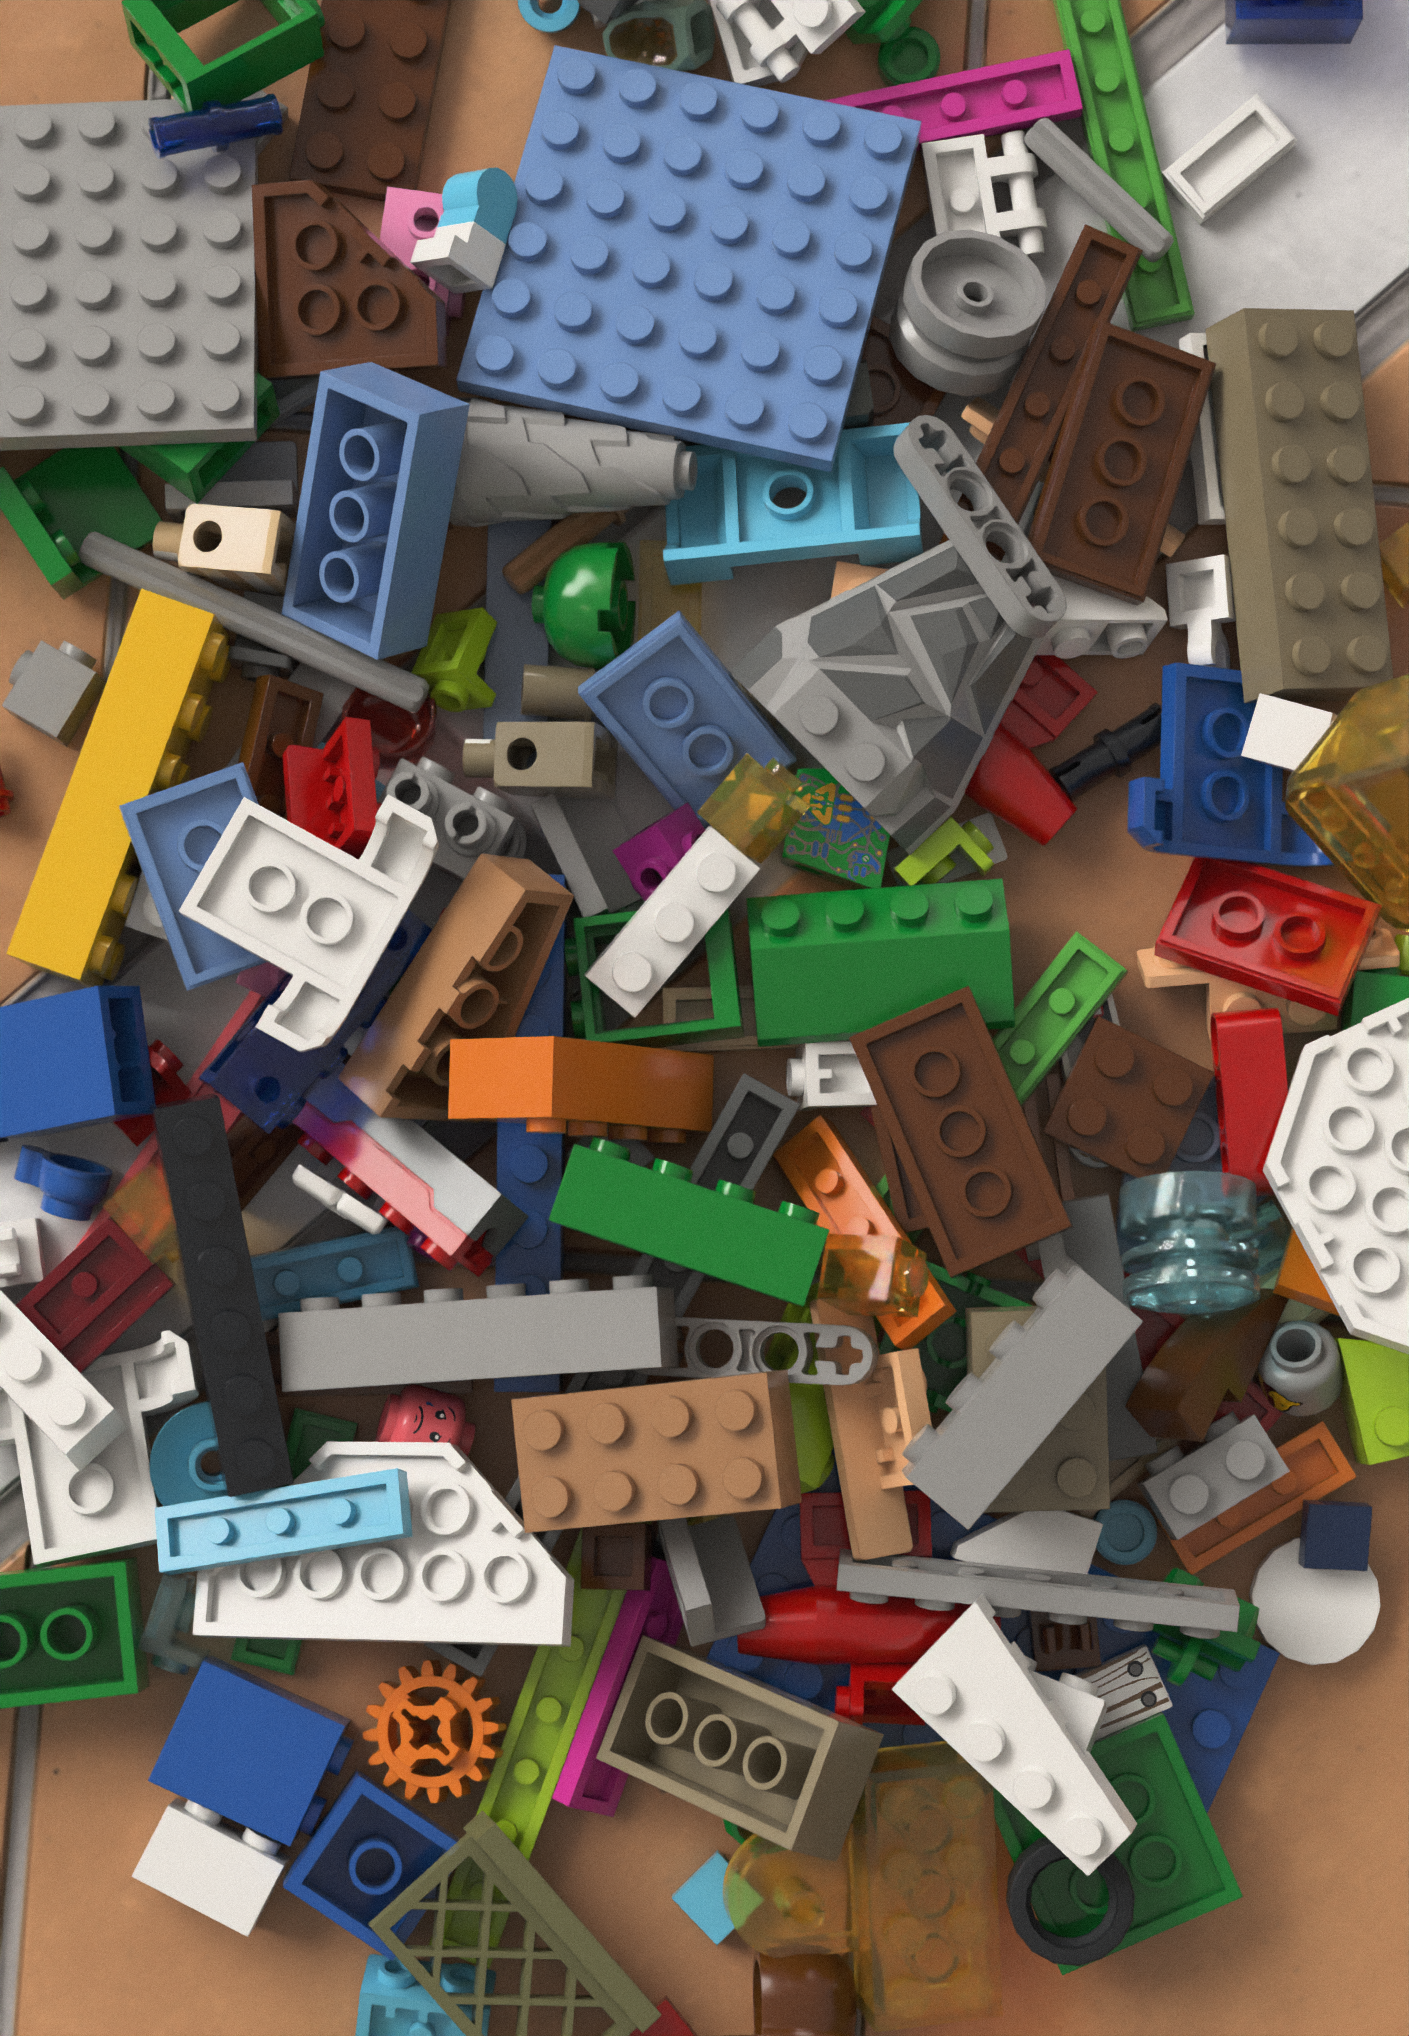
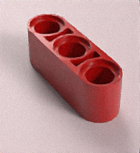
[1210,1008,1288,1199]

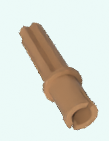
[502,506,634,595]

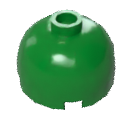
[532,542,636,669]

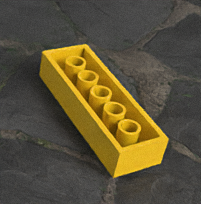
[6,588,231,987]

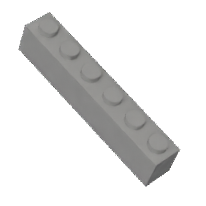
[278,1275,678,1392]

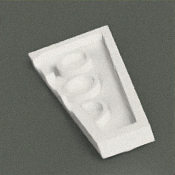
[892,1593,1137,1876]

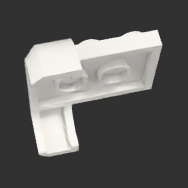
[179,794,439,1053]
[0,1330,199,1568]

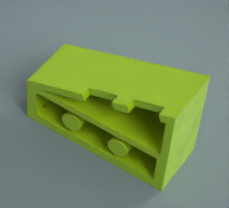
[1334,1338,1409,1465]

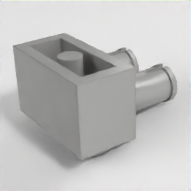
[377,757,519,882]

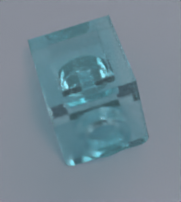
[138,1573,211,1675]

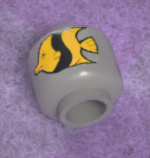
[1257,1320,1344,1417]

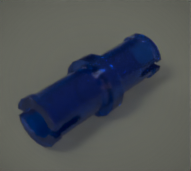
[148,93,283,159]

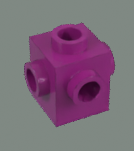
[612,802,705,902]

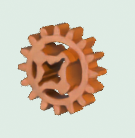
[363,1660,507,1804]

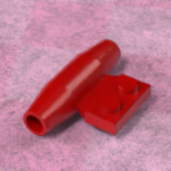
[965,655,1098,847]
[737,1491,1001,1665]

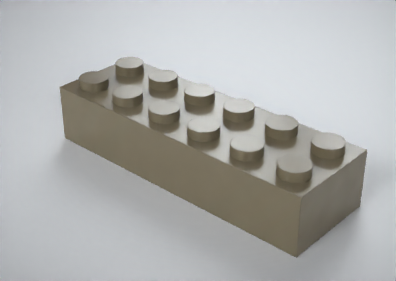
[1205,308,1394,703]

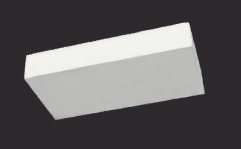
[1162,94,1298,225]

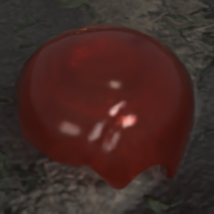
[341,687,438,771]

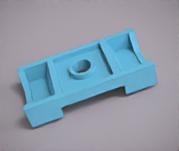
[663,423,924,585]

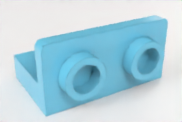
[355,1954,496,2036]

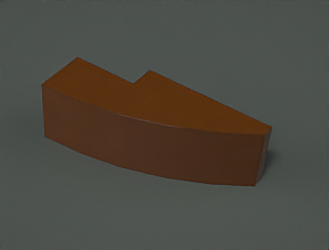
[1125,1286,1289,1442]

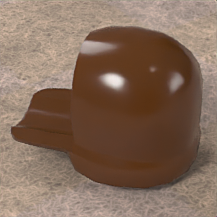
[722,1940,857,2036]

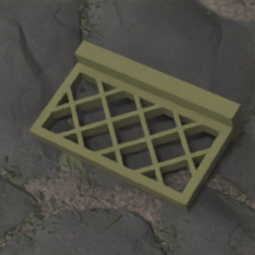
[368,1811,662,2036]

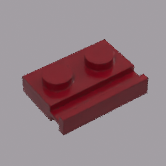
[15,1217,177,1374]

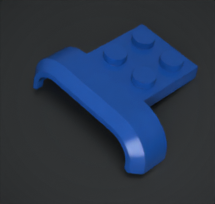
[1127,662,1364,867]

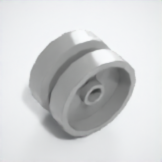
[889,230,1046,396]

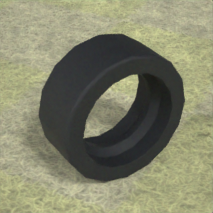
[1006,1836,1135,1966]

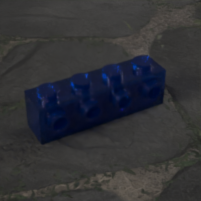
[198,909,432,1134]

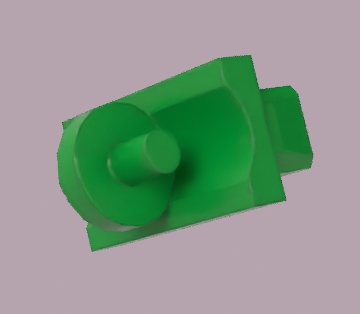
[1151,1567,1261,1687]

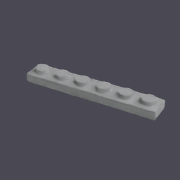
[836,1549,1240,1639]

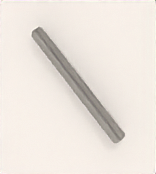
[79,531,430,712]

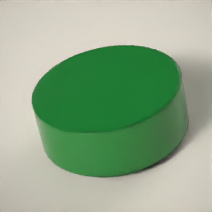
[877,26,941,87]

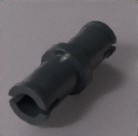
[1049,703,1162,802]

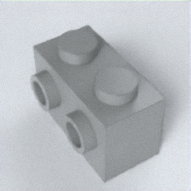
[1137,1411,1290,1540]

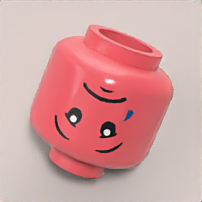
[375,1384,476,1457]

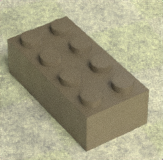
[596,1635,884,1862]

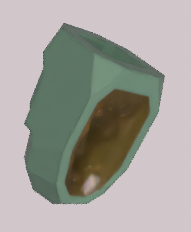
[602,0,716,71]

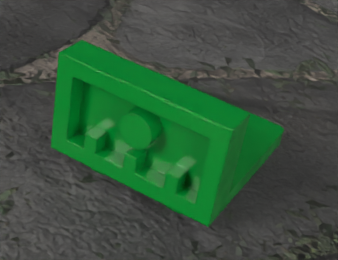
[0,446,162,600]

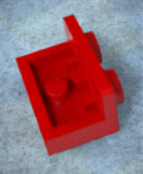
[282,717,382,860]

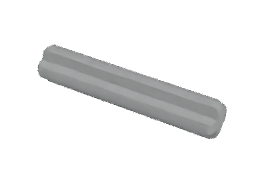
[1024,118,1174,263]

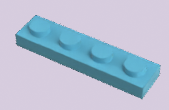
[155,1468,413,1575]

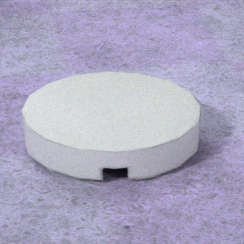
[1249,1537,1381,1665]

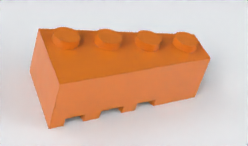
[448,1036,714,1144]

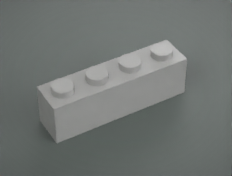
[902,1265,1143,1530]

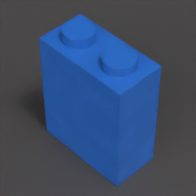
[0,986,156,1138]
[148,1655,355,1846]

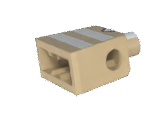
[153,504,296,597]

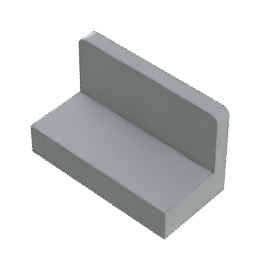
[165,441,299,522]
[531,793,643,917]
[657,1516,766,1647]

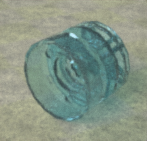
[1120,1171,1261,1315]

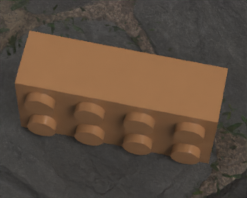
[511,1369,802,1533]

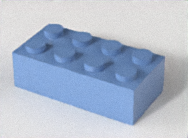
[281,362,470,660]

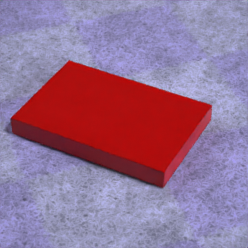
[1154,857,1382,1016]

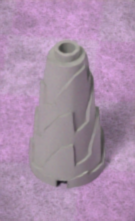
[449,397,698,527]

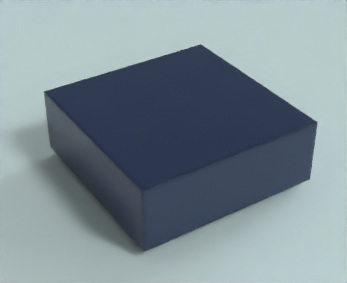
[1298,1500,1372,1571]

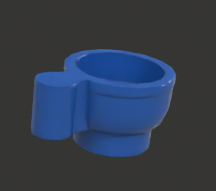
[14,1145,113,1221]

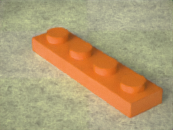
[773,1114,957,1350]

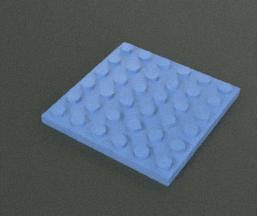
[456,45,921,472]

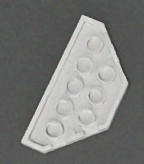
[1262,998,1409,1354]
[193,1441,574,1647]

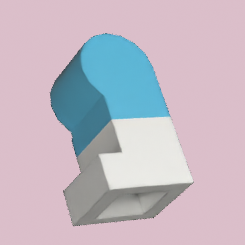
[410,167,518,294]

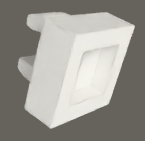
[0,1217,47,1288]

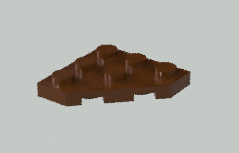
[252,180,448,381]

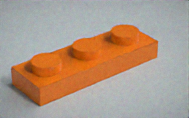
[1155,1421,1357,1575]

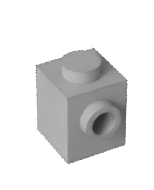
[2,640,106,747]

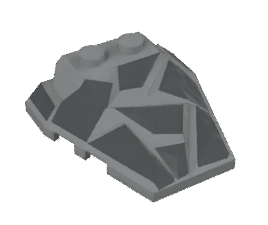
[729,540,1046,855]

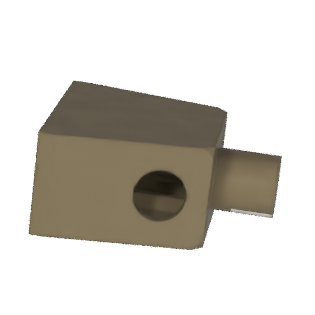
[462,722,618,800]

